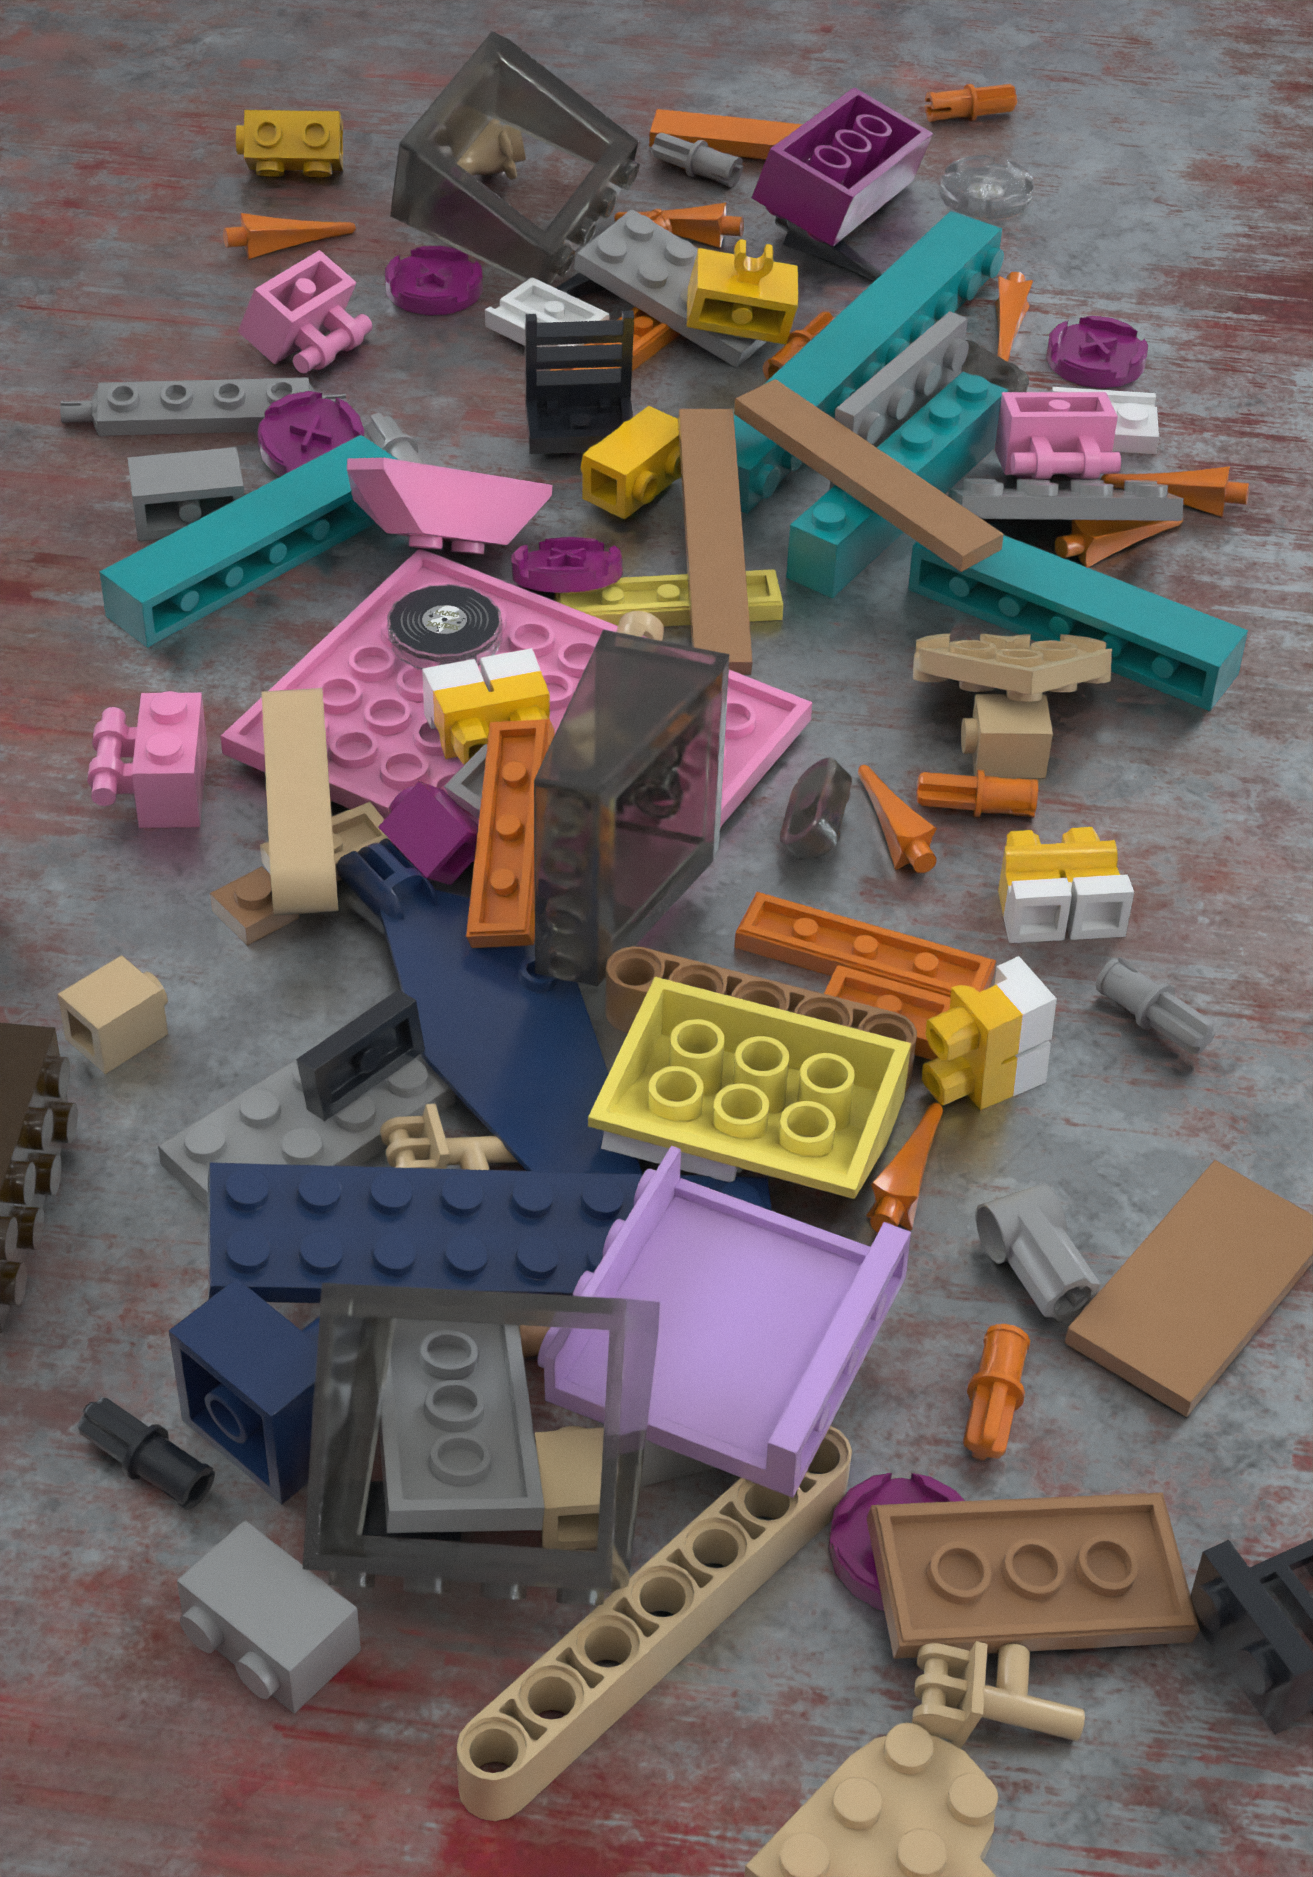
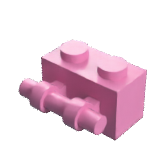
[238,250,373,373]
[995,392,1121,479]
[87,691,208,828]

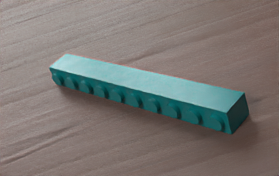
[733,211,1004,514]

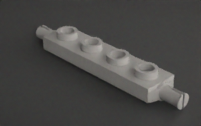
[60,377,346,436]

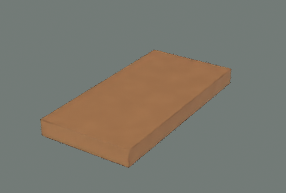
[1065,1160,1313,1417]
[866,1492,1200,1659]

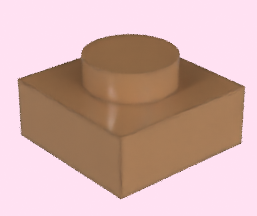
[210,866,299,946]

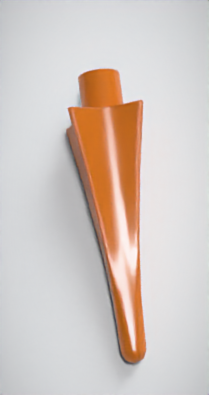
[614,202,744,248]
[223,213,356,260]
[995,272,1033,370]
[1100,466,1249,518]
[1055,518,1183,568]
[858,765,937,873]
[866,1102,943,1233]

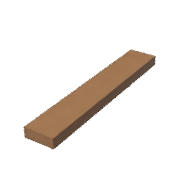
[734,379,1004,572]
[678,409,753,675]

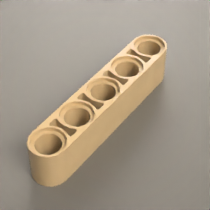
[262,688,338,916]

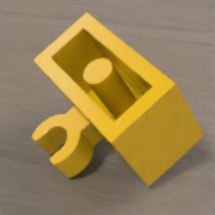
[687,239,798,345]

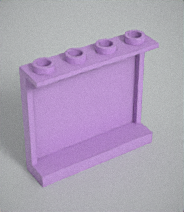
[538,1146,911,1498]

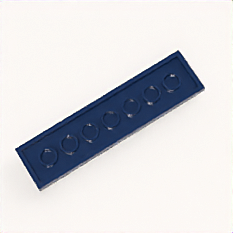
[208,1162,772,1308]

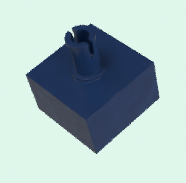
[168,1278,363,1505]

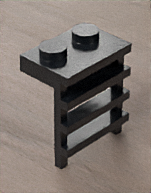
[525,310,634,454]
[1191,1539,1313,1735]

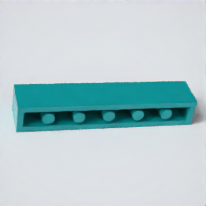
[786,372,1008,599]
[99,435,398,648]
[908,535,1248,711]

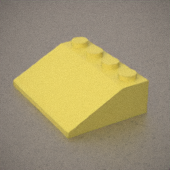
[588,977,911,1199]

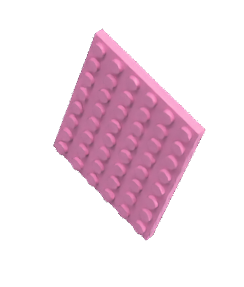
[221,548,812,931]

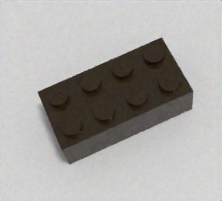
[0,1023,78,1333]

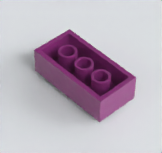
[751,87,933,247]

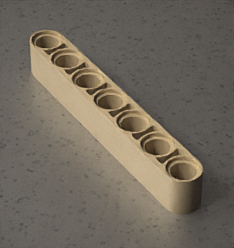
[456,1426,852,1821]

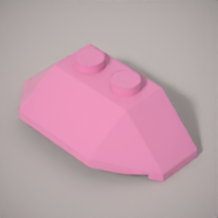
[347,458,552,555]

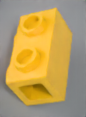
[236,110,343,178]
[581,406,681,519]

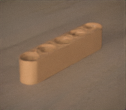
[605,946,917,1092]

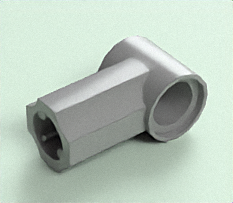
[975,1183,1100,1322]

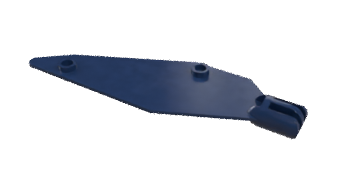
[336,838,642,1174]

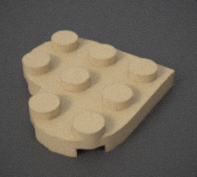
[913,634,1112,701]
[744,1723,998,1877]

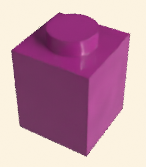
[378,781,478,885]

